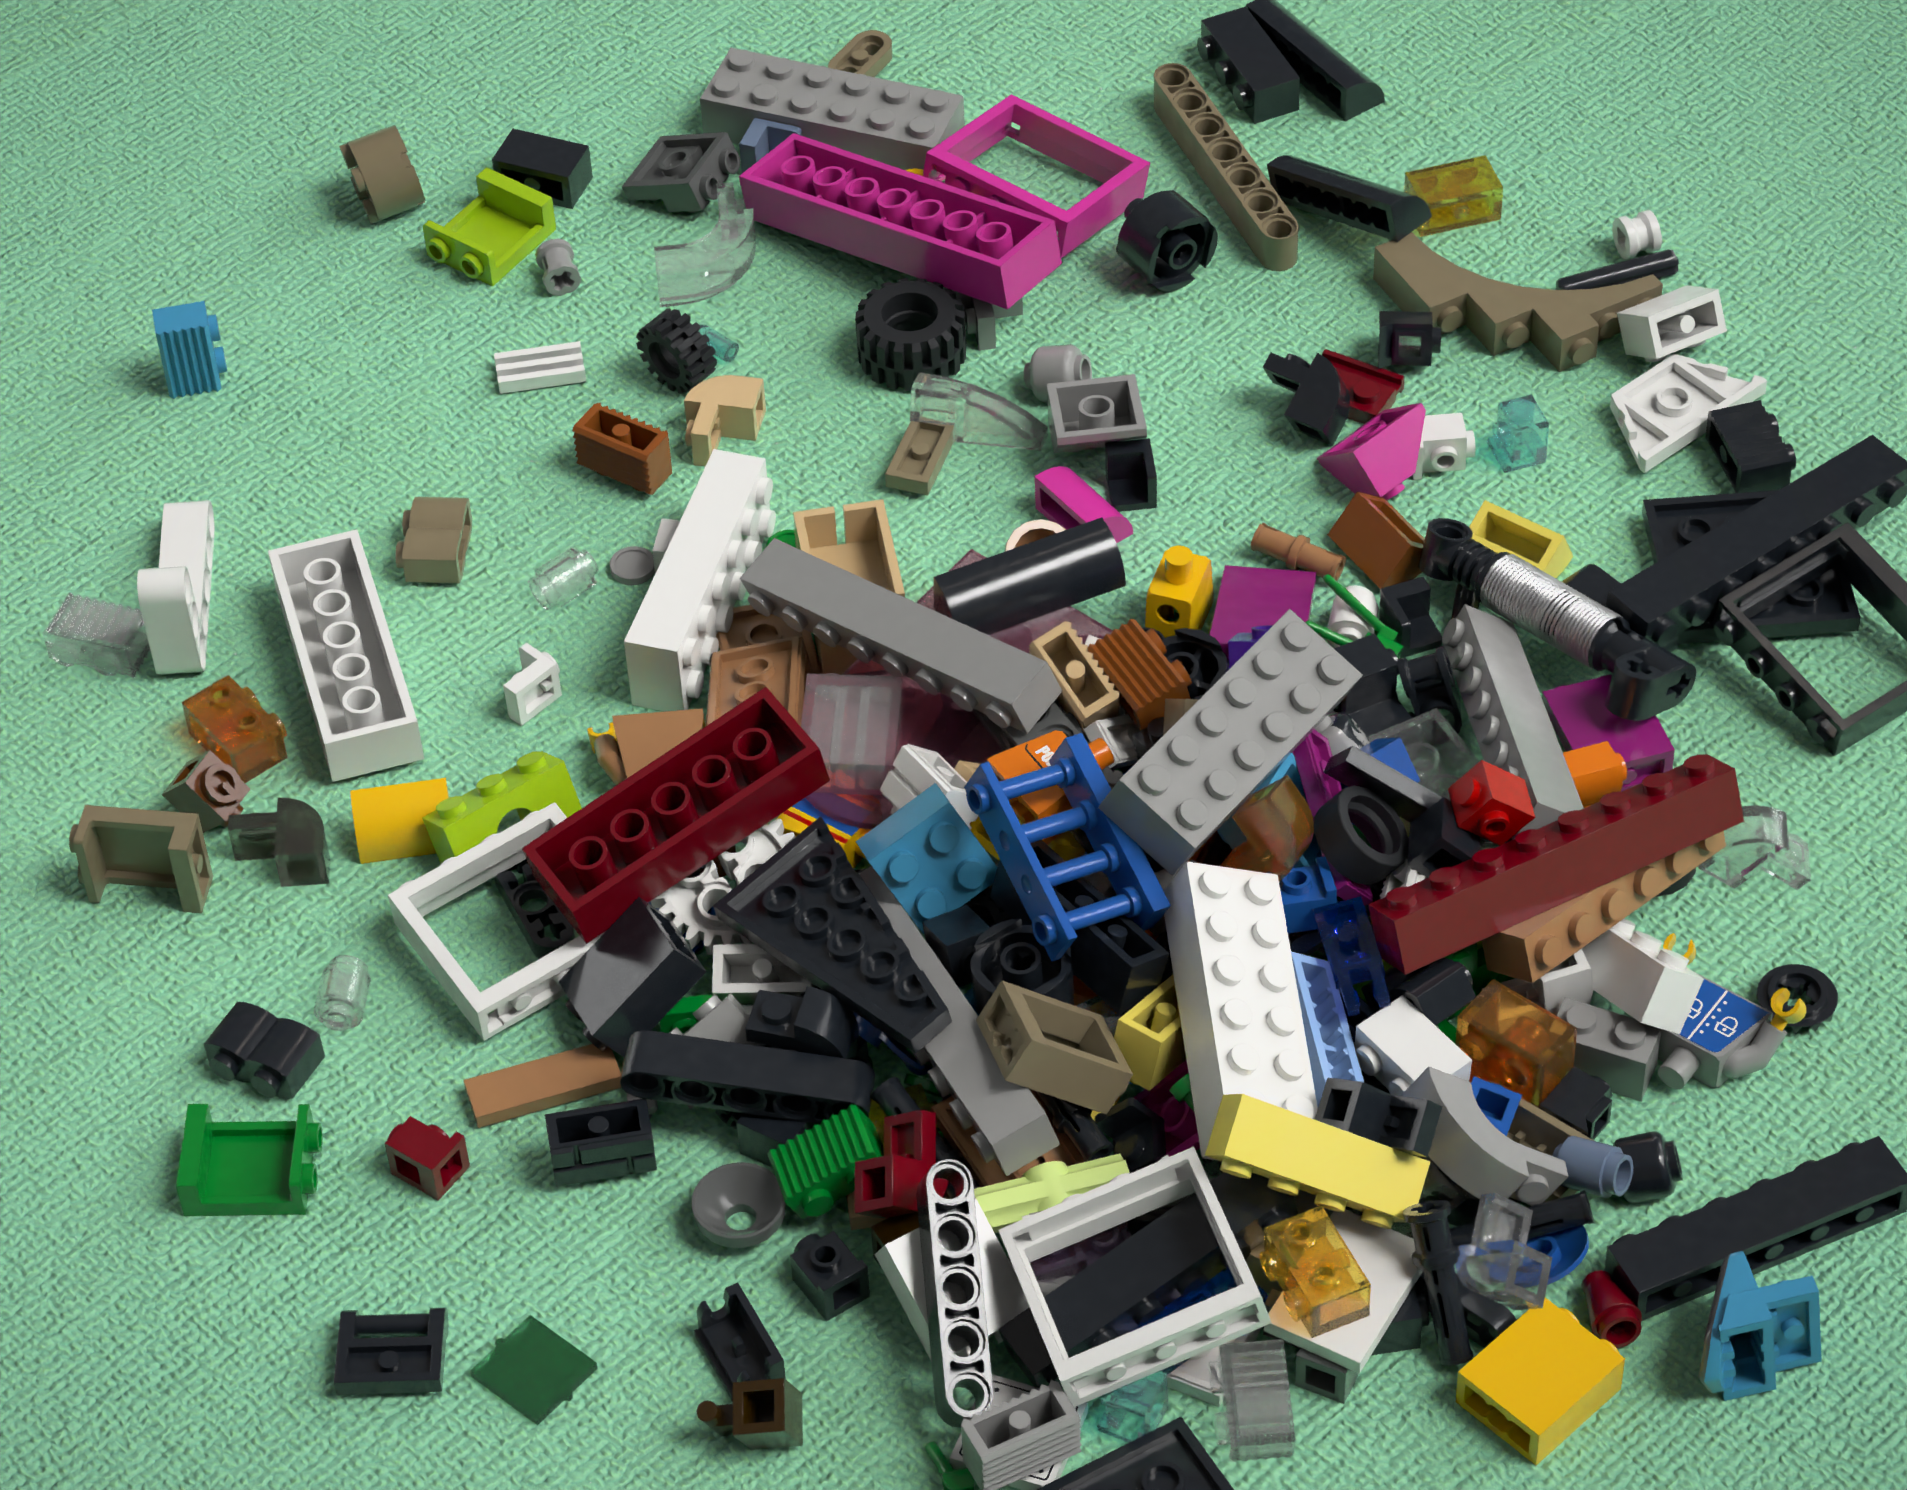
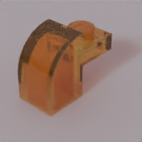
[1220,775,1314,881]

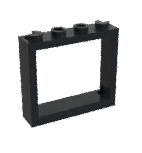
[1712,522,1907,756]

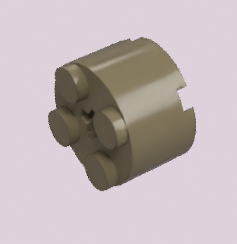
[339,125,426,224]

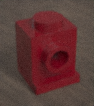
[385,1116,470,1201]

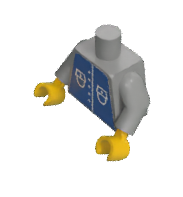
[1658,933,1806,1090]

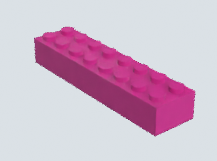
[739,133,1062,309]

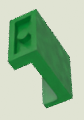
[176,1104,323,1216]

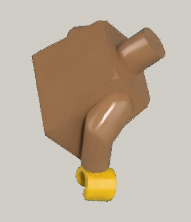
[587,708,707,785]

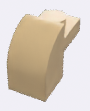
[684,375,766,466]

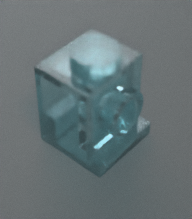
[1487,394,1549,473]
[1097,1371,1168,1443]

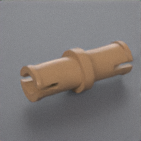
[1251,523,1346,581]

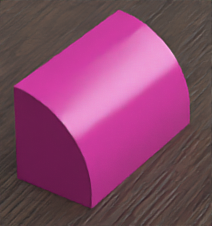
[1034,466,1133,543]

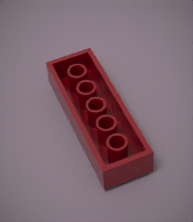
[521,687,830,944]

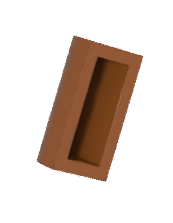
[1327,491,1425,589]

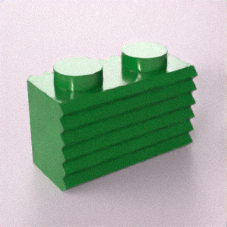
[768,1105,884,1219]

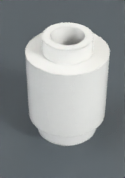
[1327,585,1379,648]

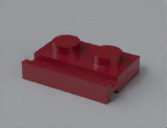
[1322,349,1405,424]

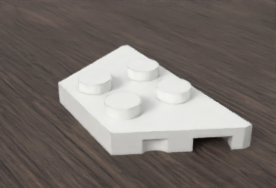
[1610,354,1767,473]

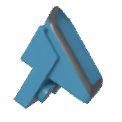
[1698,1251,1822,1401]

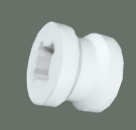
[1612,210,1662,259]

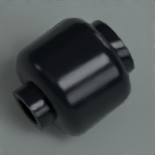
[1613,1131,1683,1203]

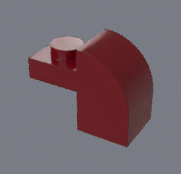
[855,1109,949,1219]

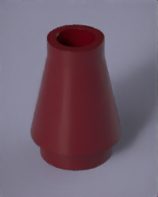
[1581,1270,1642,1348]

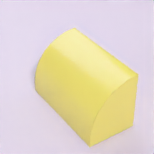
[1469,500,1573,578]

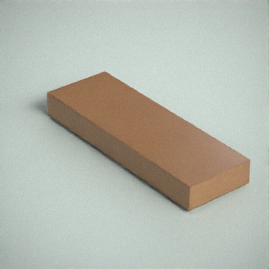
[464,1044,621,1128]

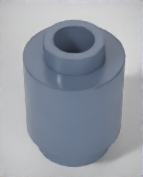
[1552,1136,1633,1198]

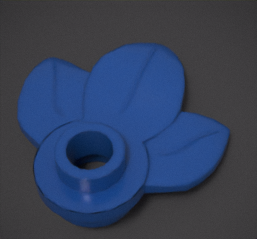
[854,1012,932,1075]

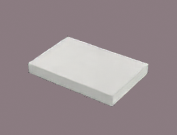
[1264,1209,1423,1374]

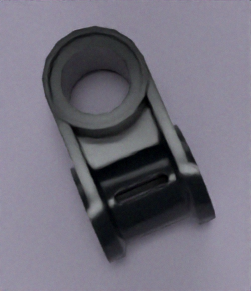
[1397,646,1462,743]

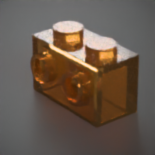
[182,675,288,783]

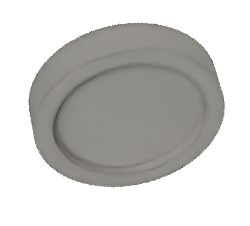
[610,546,655,585]

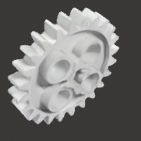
[651,818,795,955]

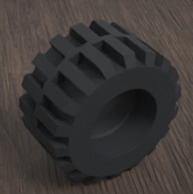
[855,278,966,391]

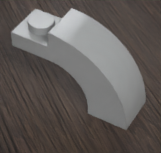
[1401,1066,1568,1208]

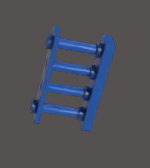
[964,733,1171,961]

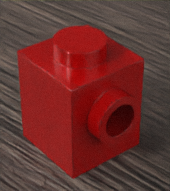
[1448,760,1535,846]

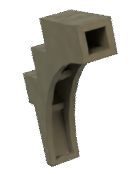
[1373,232,1663,372]

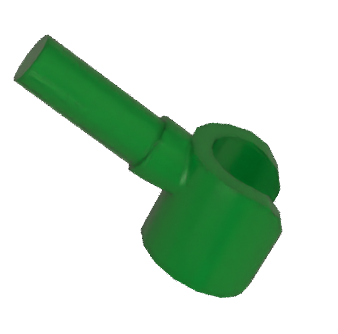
[925,1441,975,1490]

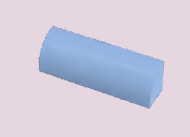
[1291,951,1364,1107]

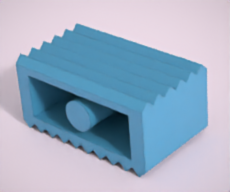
[152,301,227,399]

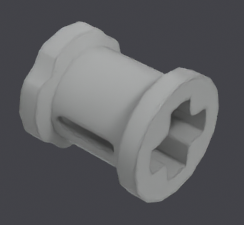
[535,239,581,296]

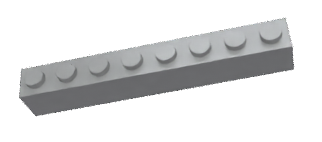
[740,538,1062,734]
[1442,604,1584,840]
[859,866,1060,1176]

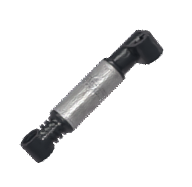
[1418,518,1696,721]

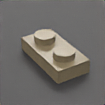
[885,414,957,496]

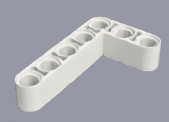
[137,500,215,675]

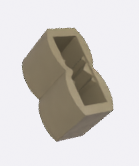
[396,497,472,583]

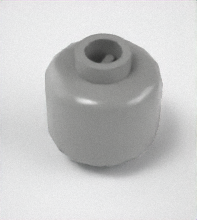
[1024,344,1092,403]

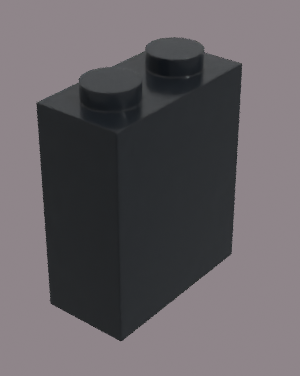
[559,897,706,1058]

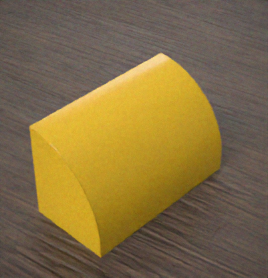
[350,778,449,864]

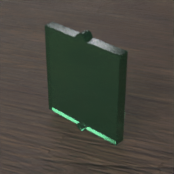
[470,1315,598,1425]

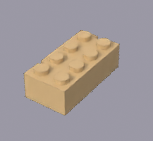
[793,499,905,681]

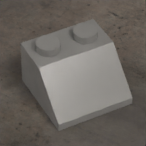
[1046,374,1147,453]

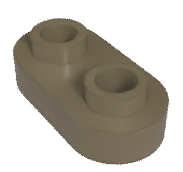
[828,30,893,77]

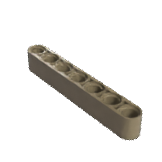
[1154,63,1299,271]

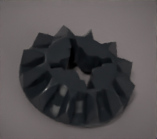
[1756,964,1838,1034]

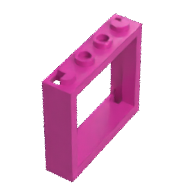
[923,94,1150,258]

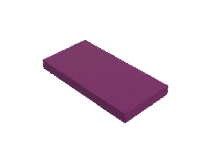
[1210,565,1316,660]

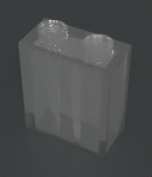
[801,673,904,796]

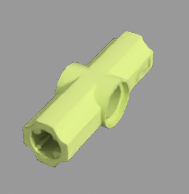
[974,1153,1130,1233]

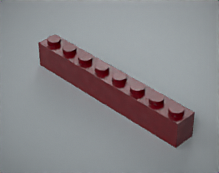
[1368,754,1744,975]

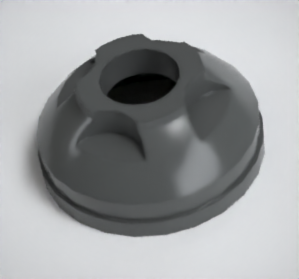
[692,1162,786,1248]

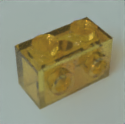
[1259,1205,1371,1338]

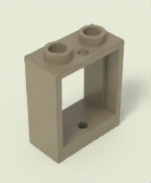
[976,981,1133,1114]

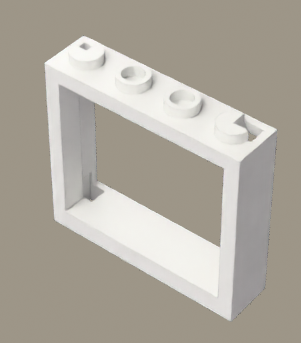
[388,802,606,1041]
[998,1147,1271,1407]

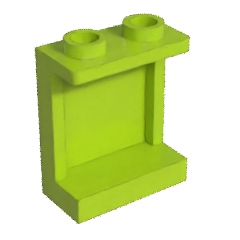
[423,167,556,287]

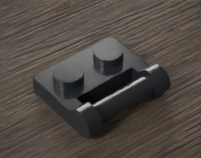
[334,1307,449,1395]

